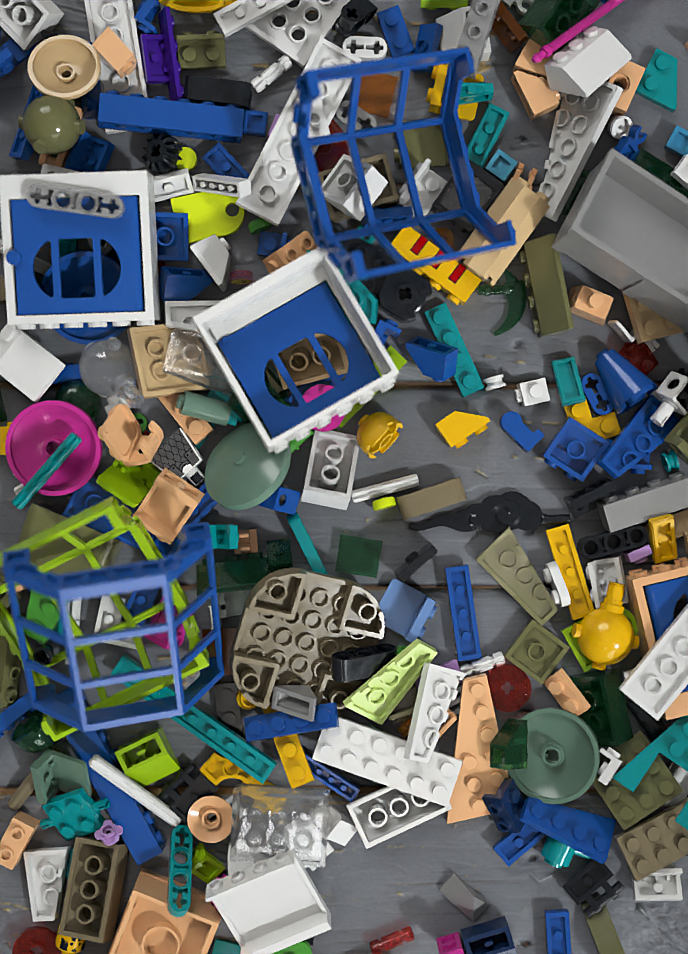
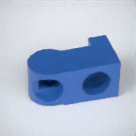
[500,411,545,452]

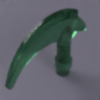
[477,270,527,336]

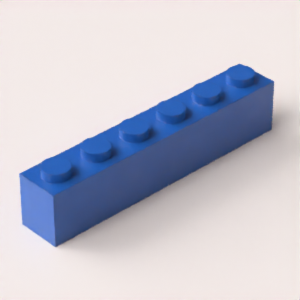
[98,91,244,143]

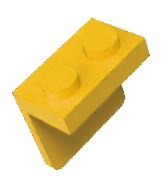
[426,63,484,121]

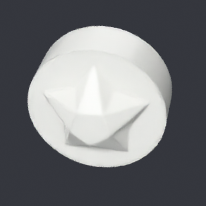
[608,115,633,140]

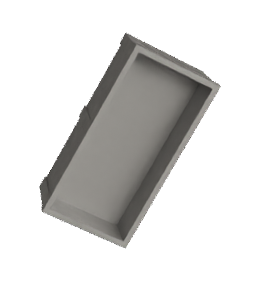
[551,148,688,333]

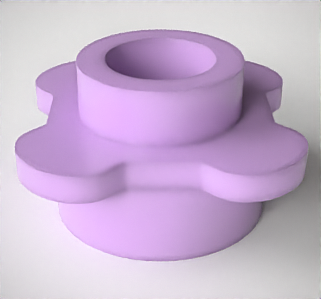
[94,820,123,846]

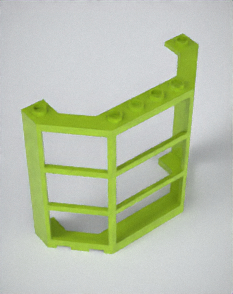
[0,496,209,741]

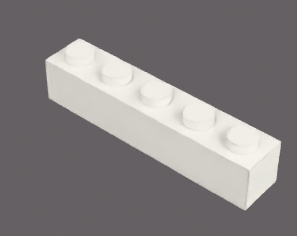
[192,173,252,197]

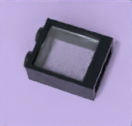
[432,159,504,233]

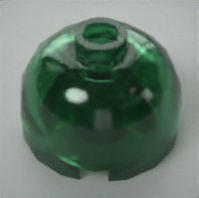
[54,380,102,421]
[11,710,57,753]

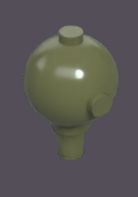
[18,95,86,154]

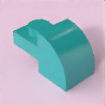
[209,524,239,549]

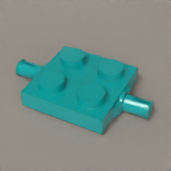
[40,787,110,841]

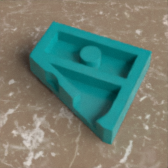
[635,48,678,113]
[459,82,494,105]

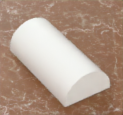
[346,786,452,849]

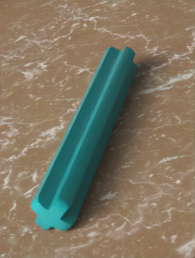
[12,432,82,509]

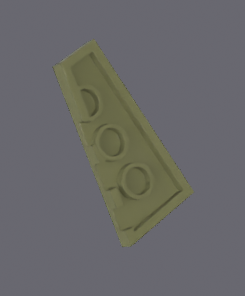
[475,526,558,626]

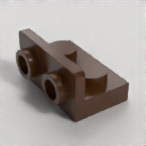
[491,1,529,53]

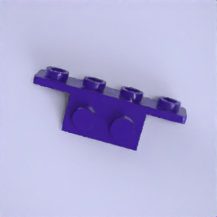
[139,6,184,101]

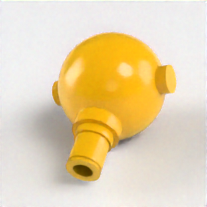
[572,581,640,671]

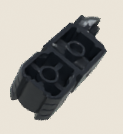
[311,220,432,323]

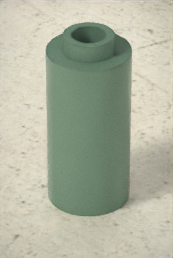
[176,391,232,426]

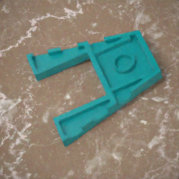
[613,715,688,830]

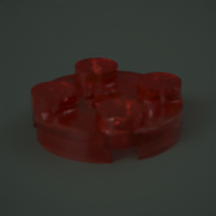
[487,664,532,712]
[12,926,61,954]

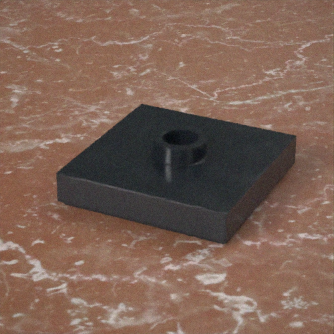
[394,542,438,582]

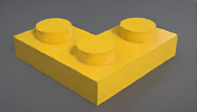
[563,397,621,439]

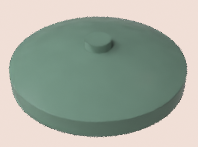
[204,422,291,510]
[505,707,600,804]

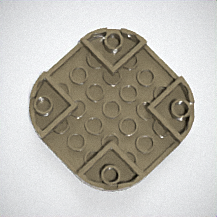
[229,568,385,715]

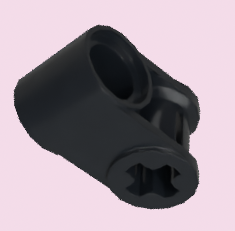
[335,0,378,37]

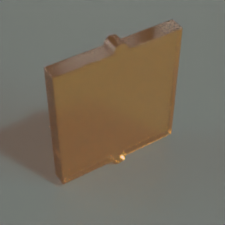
[358,73,398,118]

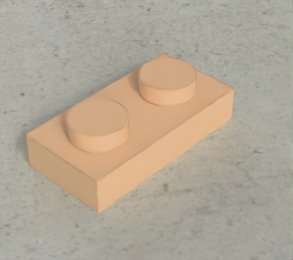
[544,668,591,716]

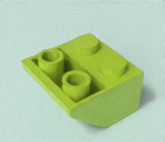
[114,726,181,787]

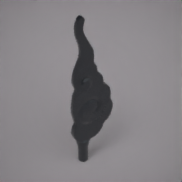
[409,491,571,532]

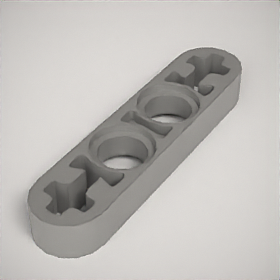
[26,185,125,219]

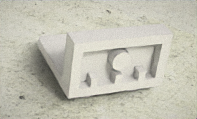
[399,158,448,218]

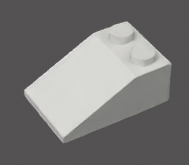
[0,323,66,403]
[301,430,359,510]

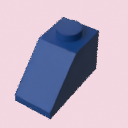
[159,266,213,303]
[405,336,458,382]

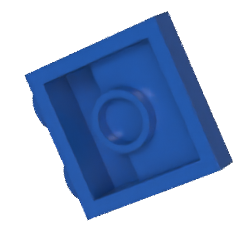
[542,416,610,482]

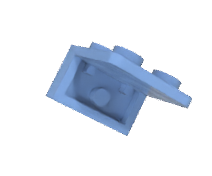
[379,579,437,643]

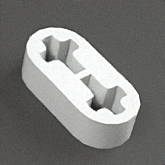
[343,36,387,61]

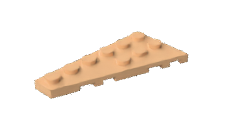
[446,673,509,824]

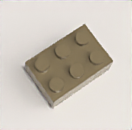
[318,153,399,223]

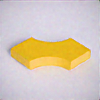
[199,752,254,786]

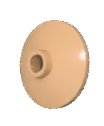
[187,795,235,843]

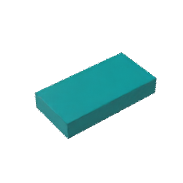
[550,356,586,407]

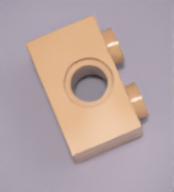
[607,61,646,115]
[0,810,40,870]

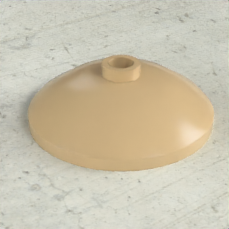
[28,35,101,100]

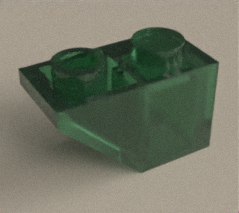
[490,718,528,770]

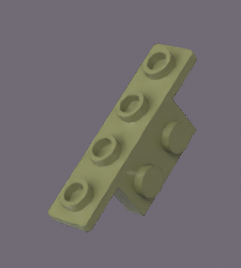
[0,613,27,708]

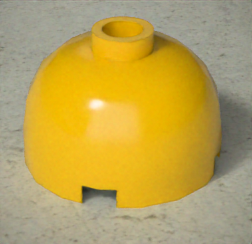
[356,412,403,459]

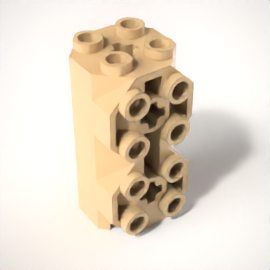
[455,177,550,287]

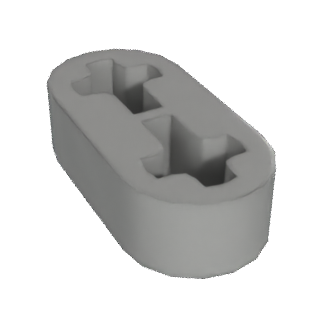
[336,101,377,130]

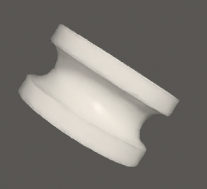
[483,374,506,391]

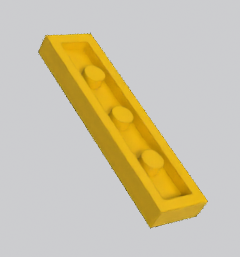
[545,524,594,620]
[262,706,315,789]

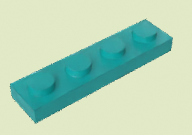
[424,302,485,397]

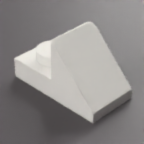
[308,798,357,846]

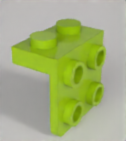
[96,459,162,508]

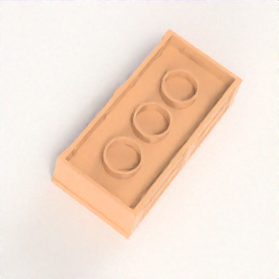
[107,867,222,954]

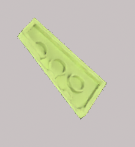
[343,639,437,725]

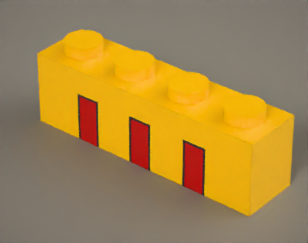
[391,227,482,306]

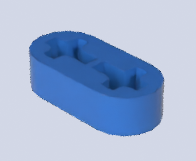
[581,373,613,415]

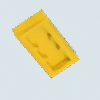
[648,514,678,564]

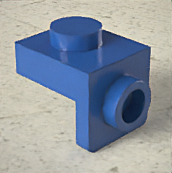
[134,0,161,34]

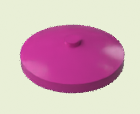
[5,400,102,496]

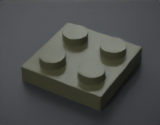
[503,618,570,685]

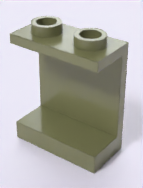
[392,120,450,169]

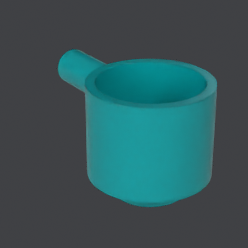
[540,836,591,869]

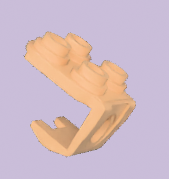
[98,404,164,467]

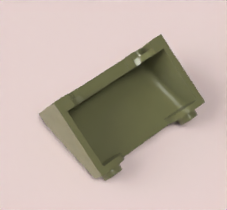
[17,503,124,575]

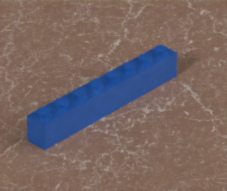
[56,687,166,866]

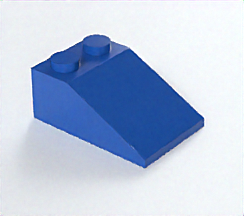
[113,211,188,262]

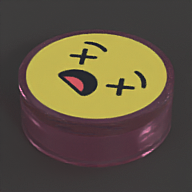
[229,270,253,285]

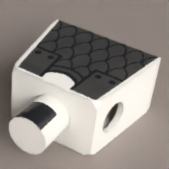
[151,428,205,486]

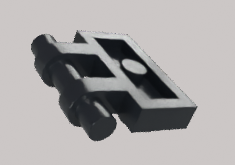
[158,761,219,824]
[562,860,625,918]

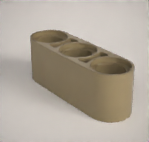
[396,477,467,520]

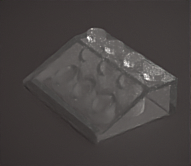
[230,783,331,868]

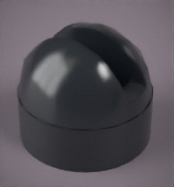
[33,644,54,665]

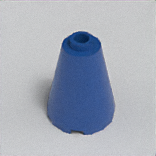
[595,348,658,415]

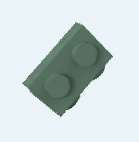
[30,749,92,805]

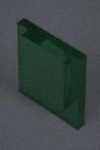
[335,534,382,578]

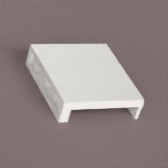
[205,848,331,954]

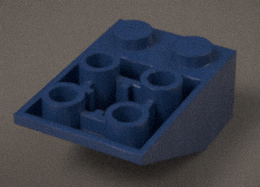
[460,916,517,954]

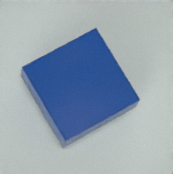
[242,109,268,137]

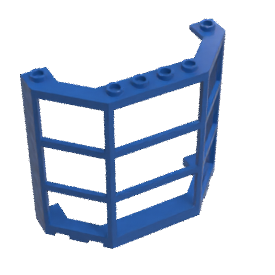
[291,47,517,283]
[3,522,225,732]

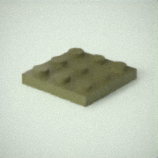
[593,730,683,830]

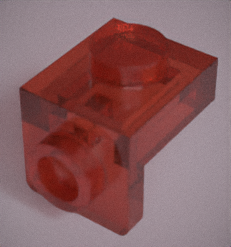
[618,340,659,375]

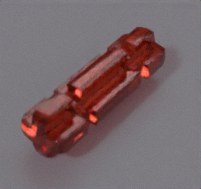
[370,926,415,954]

